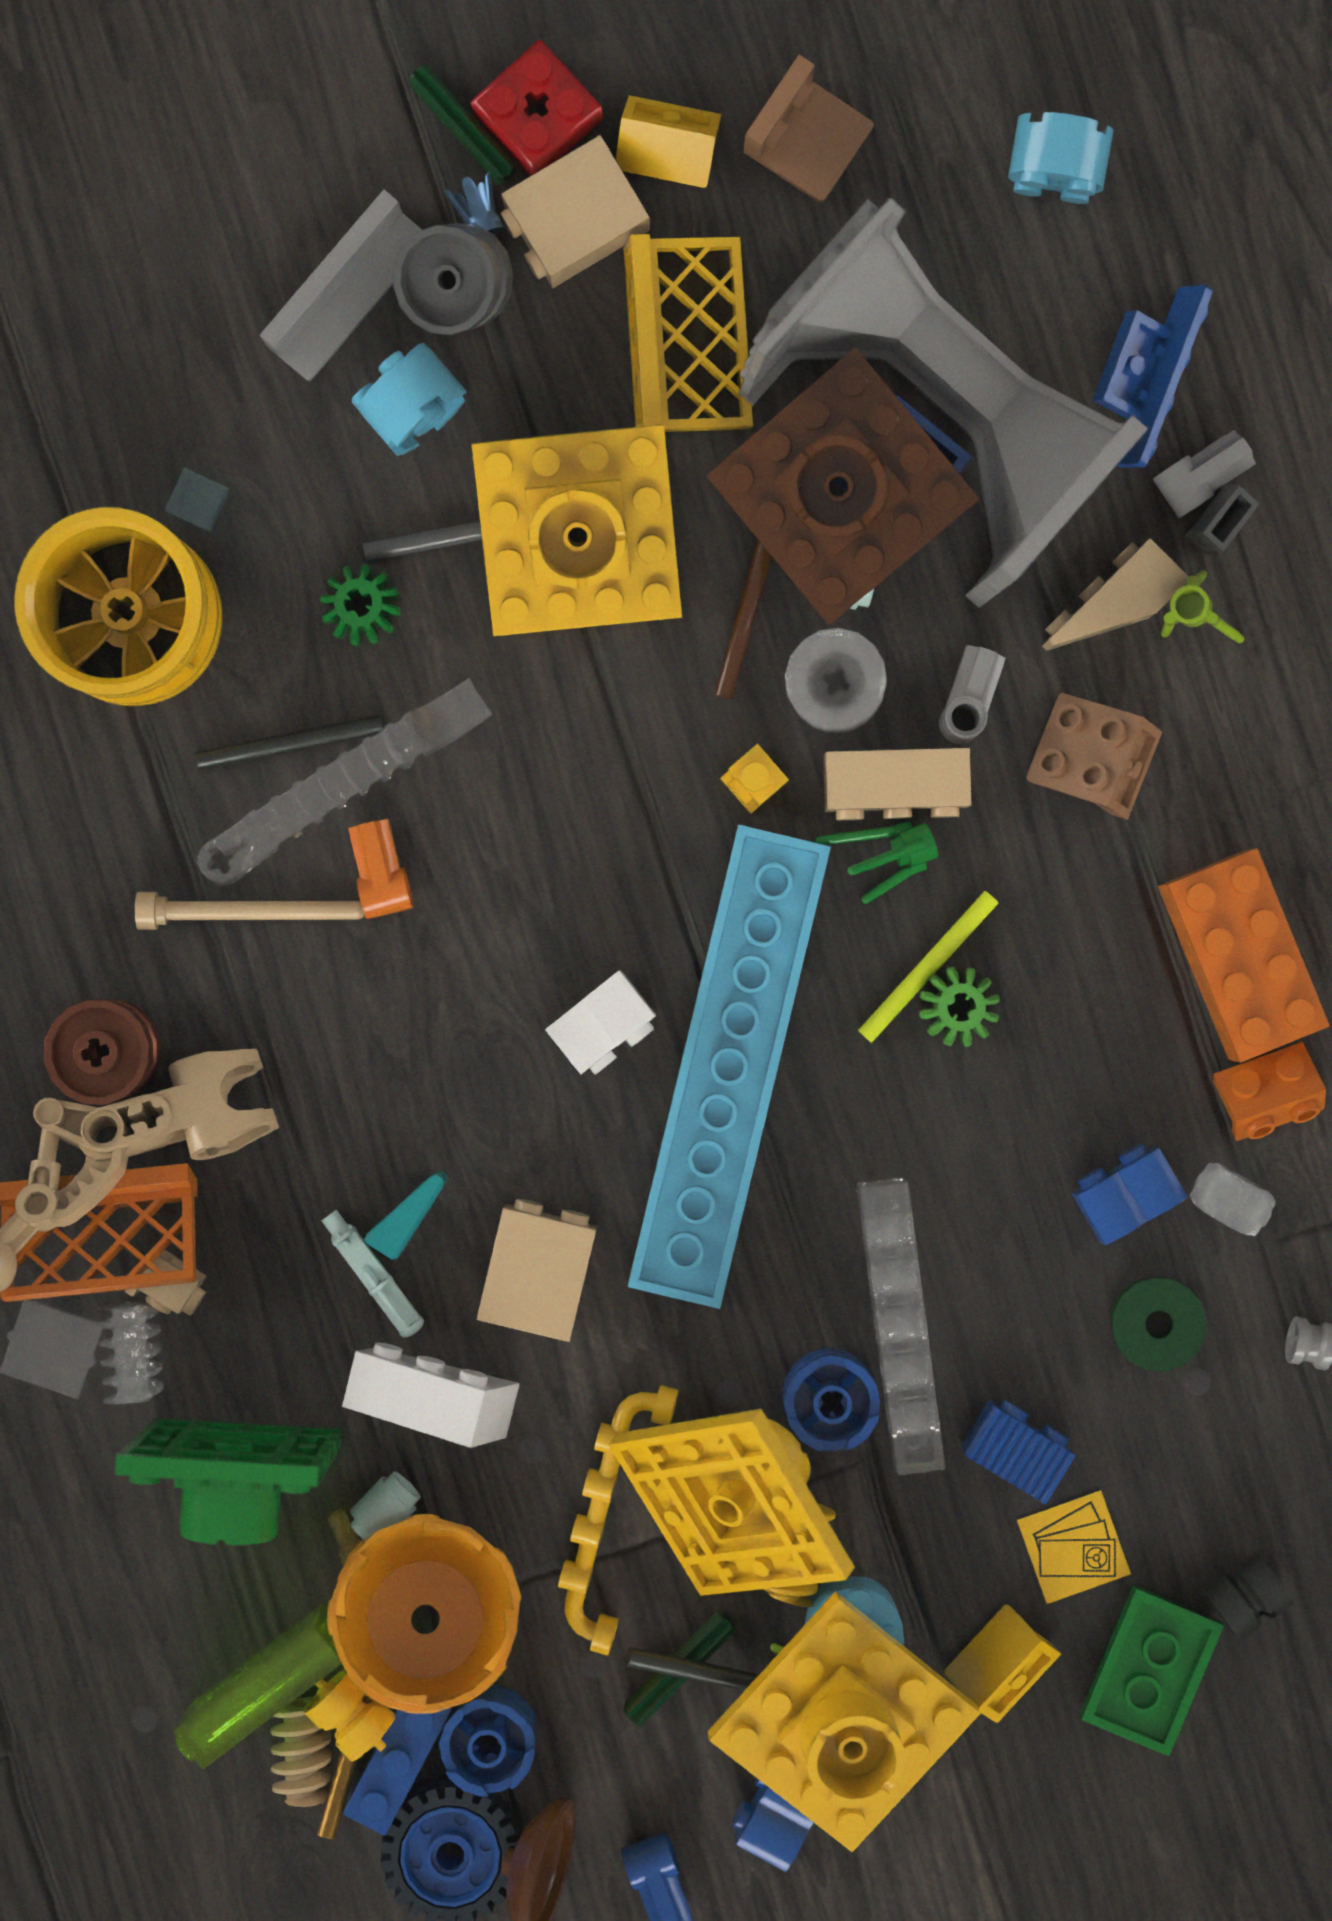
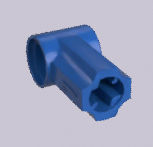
[621,1832,693,1921]

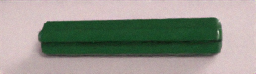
[408,64,517,185]
[623,1611,735,1726]

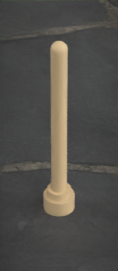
[135,892,365,930]

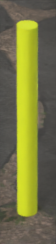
[858,891,998,1043]

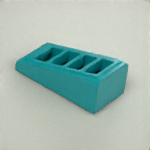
[363,1170,449,1260]

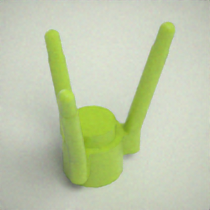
[1161,570,1244,643]

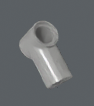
[1153,430,1256,519]
[939,645,1006,744]

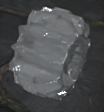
[1190,1162,1276,1236]

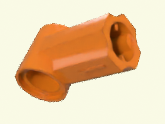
[348,819,414,919]

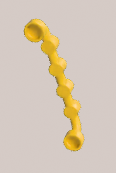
[558,1385,679,1656]

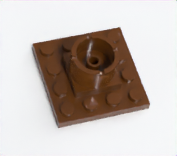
[706,347,980,625]

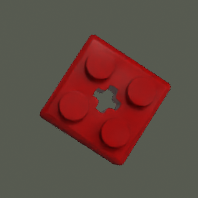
[471,40,603,176]

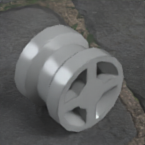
[1285,1316,1332,1370]

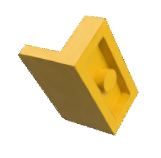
[616,95,722,188]
[944,1605,1061,1723]

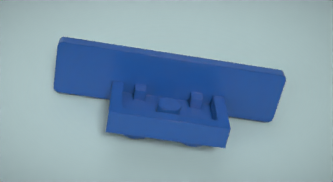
[1092,284,1213,468]

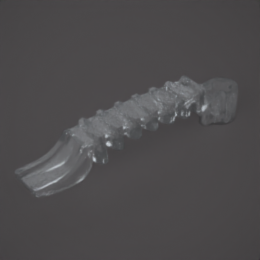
[198,678,492,886]

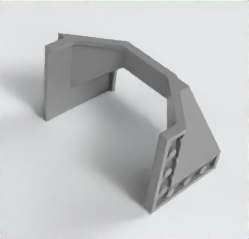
[739,198,1147,608]

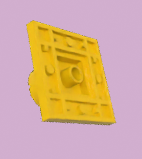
[472,424,682,636]
[608,1409,855,1596]
[707,1591,981,1852]

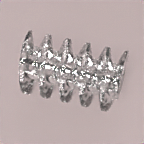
[97,1302,164,1405]

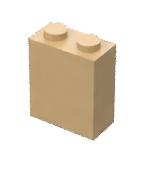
[500,135,650,288]
[476,1199,597,1342]

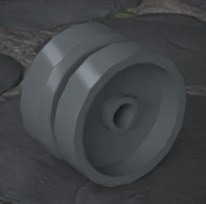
[393,222,513,335]

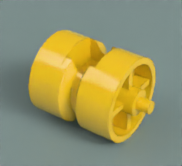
[304,1668,396,1762]

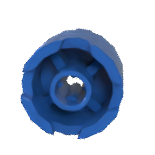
[782,1348,880,1451]
[439,1685,537,1797]

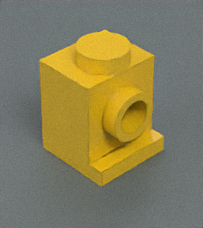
[720,743,789,814]

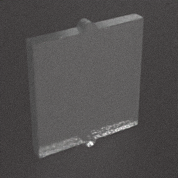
[0,1299,104,1399]

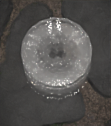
[785,628,887,733]

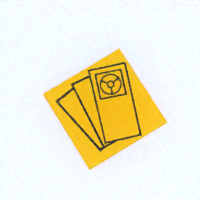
[1017,1490,1131,1604]

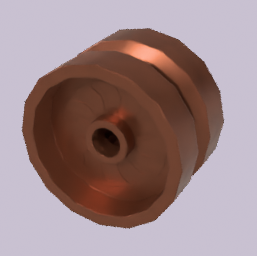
[44,999,161,1105]

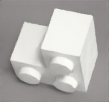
[545,970,656,1075]

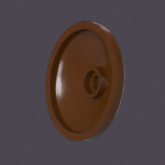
[502,1797,576,1921]

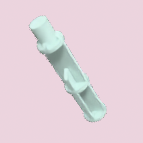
[322,1209,424,1338]

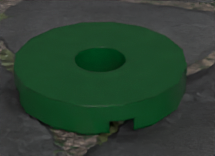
[1110,1276,1207,1372]

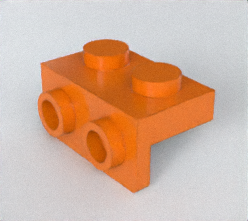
[1213,1042,1326,1141]

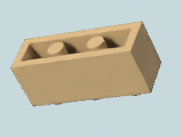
[823,748,971,820]

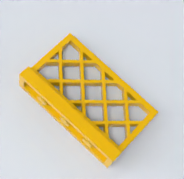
[623,234,753,432]

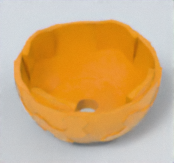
[327,1514,522,1714]

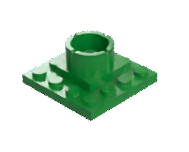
[115,1418,343,1545]

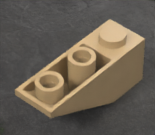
[1042,538,1189,651]

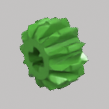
[919,967,1000,1047]

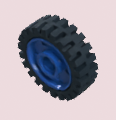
[380,1774,521,1921]

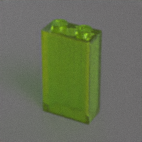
[173,1601,342,1770]

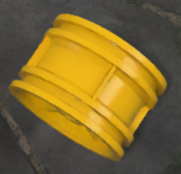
[15,507,223,706]

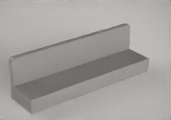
[259,190,422,381]

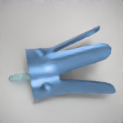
[443,172,505,236]

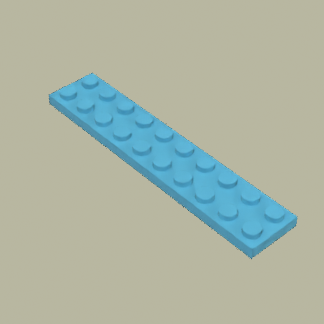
[628,824,831,1309]

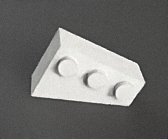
[342,1342,520,1448]

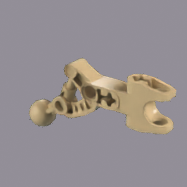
[0,1049,279,1292]

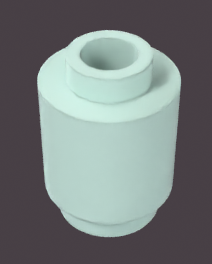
[350,1471,421,1540]

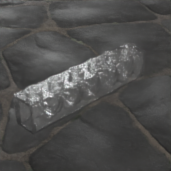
[856,1177,945,1475]

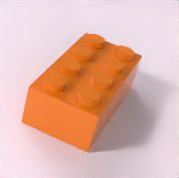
[1158,848,1330,1063]

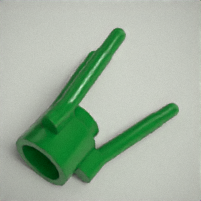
[815,820,938,904]

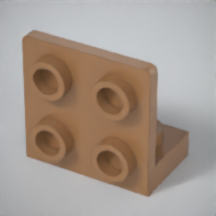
[744,55,874,203]
[1026,693,1162,820]

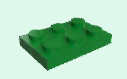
[1079,1584,1224,1756]

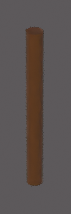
[714,538,772,700]

